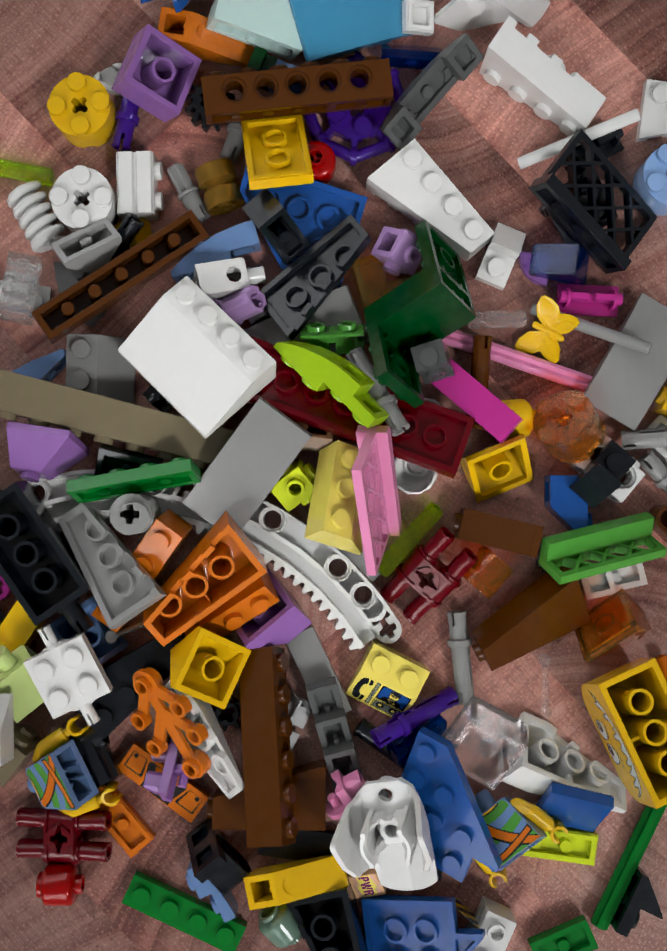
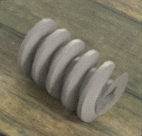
[109,493,162,535]

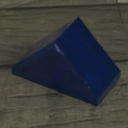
[529,244,589,285]

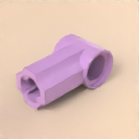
[212,285,267,326]

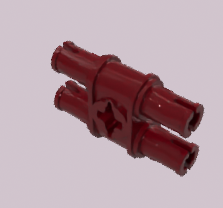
[380,526,478,625]
[16,807,112,866]

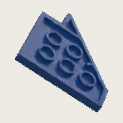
[239,166,368,288]
[401,726,503,883]
[361,895,485,951]

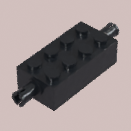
[0,481,95,635]

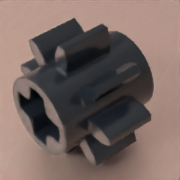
[211,691,241,732]

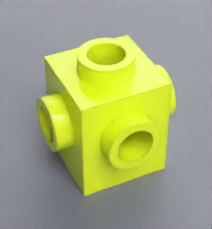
[271,458,316,512]

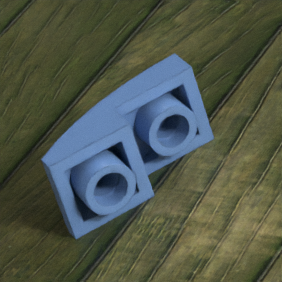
[185,861,239,923]

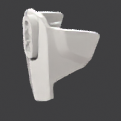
[434,0,550,31]
[330,775,438,891]

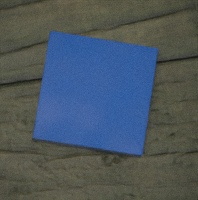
[536,782,614,833]

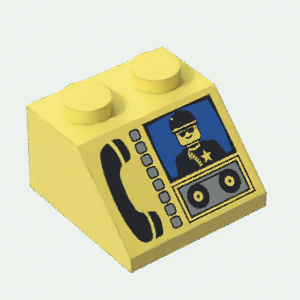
[345,639,430,717]

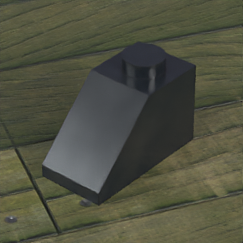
[242,189,311,265]

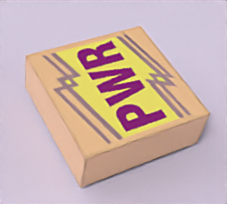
[348,868,386,899]

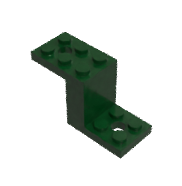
[364,220,477,409]

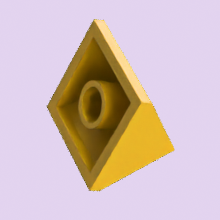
[460,434,534,503]
[170,626,251,710]

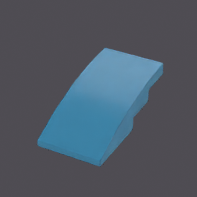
[289,0,413,62]

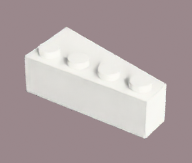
[479,15,606,136]

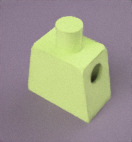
[0,645,44,723]

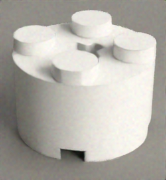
[49,165,119,233]

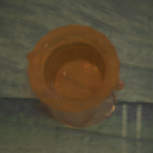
[463,545,513,600]

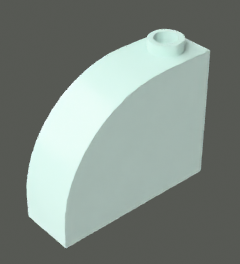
[206,0,302,61]

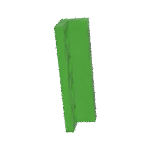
[539,511,667,585]

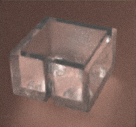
[442,695,528,790]

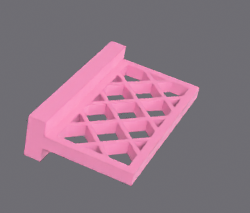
[351,425,403,576]

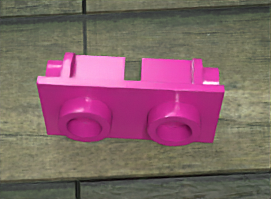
[557,284,623,317]

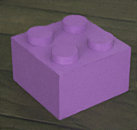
[111,24,202,122]

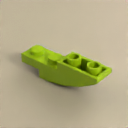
[274,340,389,428]

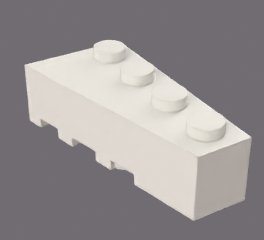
[366,138,495,262]

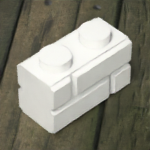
[116,151,164,221]

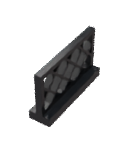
[528,129,658,274]

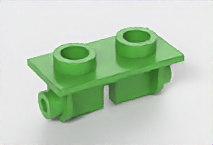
[300,321,364,354]

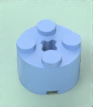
[633,144,667,216]

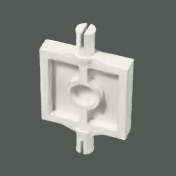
[23,624,113,726]

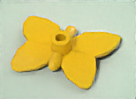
[514,295,580,363]

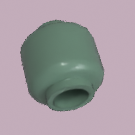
[259,904,302,948]

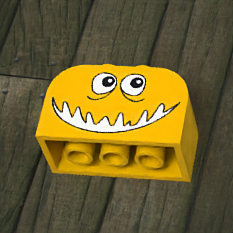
[581,658,667,809]

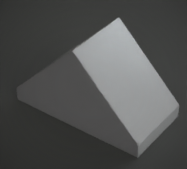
[50,217,122,273]

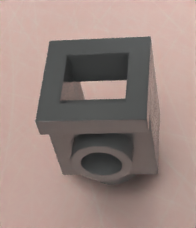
[410,338,455,385]

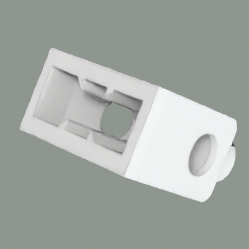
[193,257,266,300]

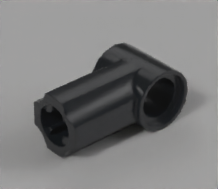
[69,725,122,789]

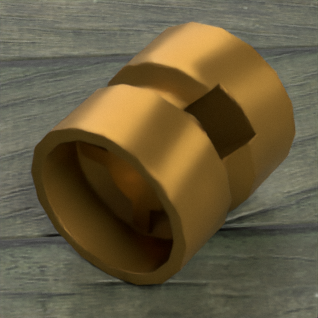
[194,158,245,216]

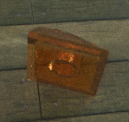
[575,588,651,663]

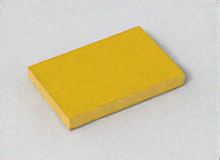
[241,114,314,190]

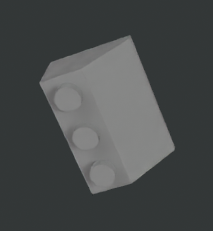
[65,334,136,404]

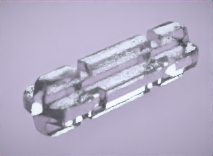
[466,310,527,329]

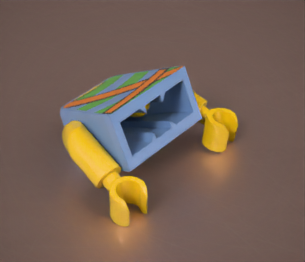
[26,714,123,817]
[474,789,568,888]

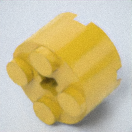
[47,72,117,148]

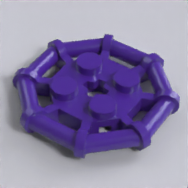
[303,51,404,166]

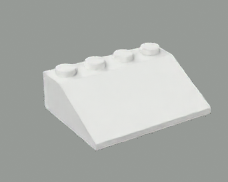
[118,276,276,439]

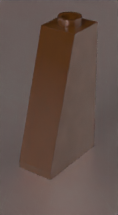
[471,566,592,671]
[207,760,326,831]

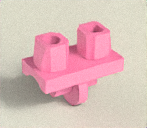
[326,769,366,820]

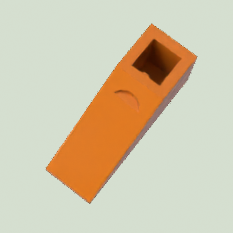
[158,6,255,67]

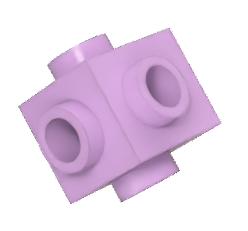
[370,226,422,276]

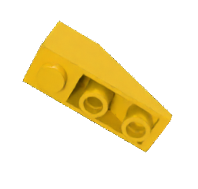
[243,854,349,910]

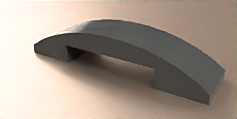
[381,33,484,151]

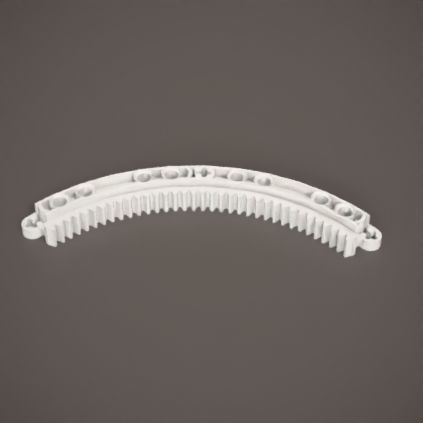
[27,469,402,650]

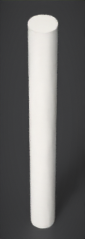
[517,108,641,170]

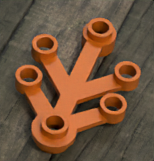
[130,667,211,779]

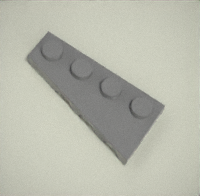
[58,502,167,629]

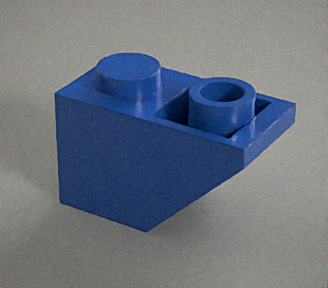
[544,475,593,531]

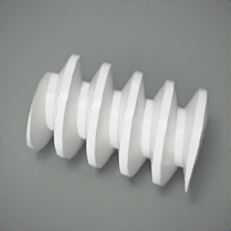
[7,181,65,253]

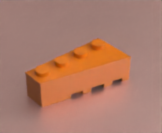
[143,511,267,647]

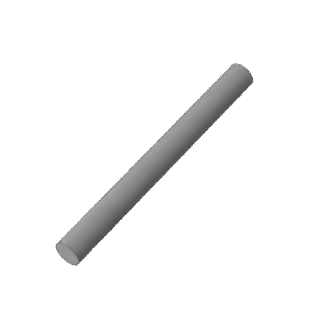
[530,303,653,355]

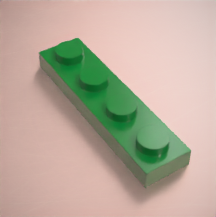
[66,457,201,503]
[121,870,247,951]

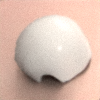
[394,457,438,495]

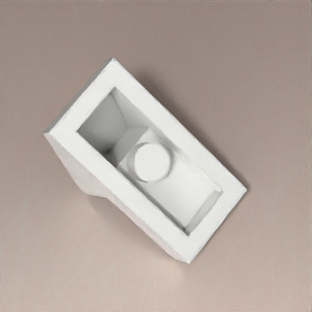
[475,222,526,290]

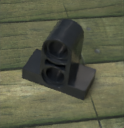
[186,819,252,894]

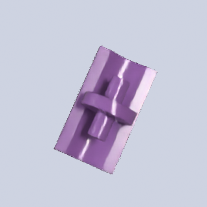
[143,738,196,802]

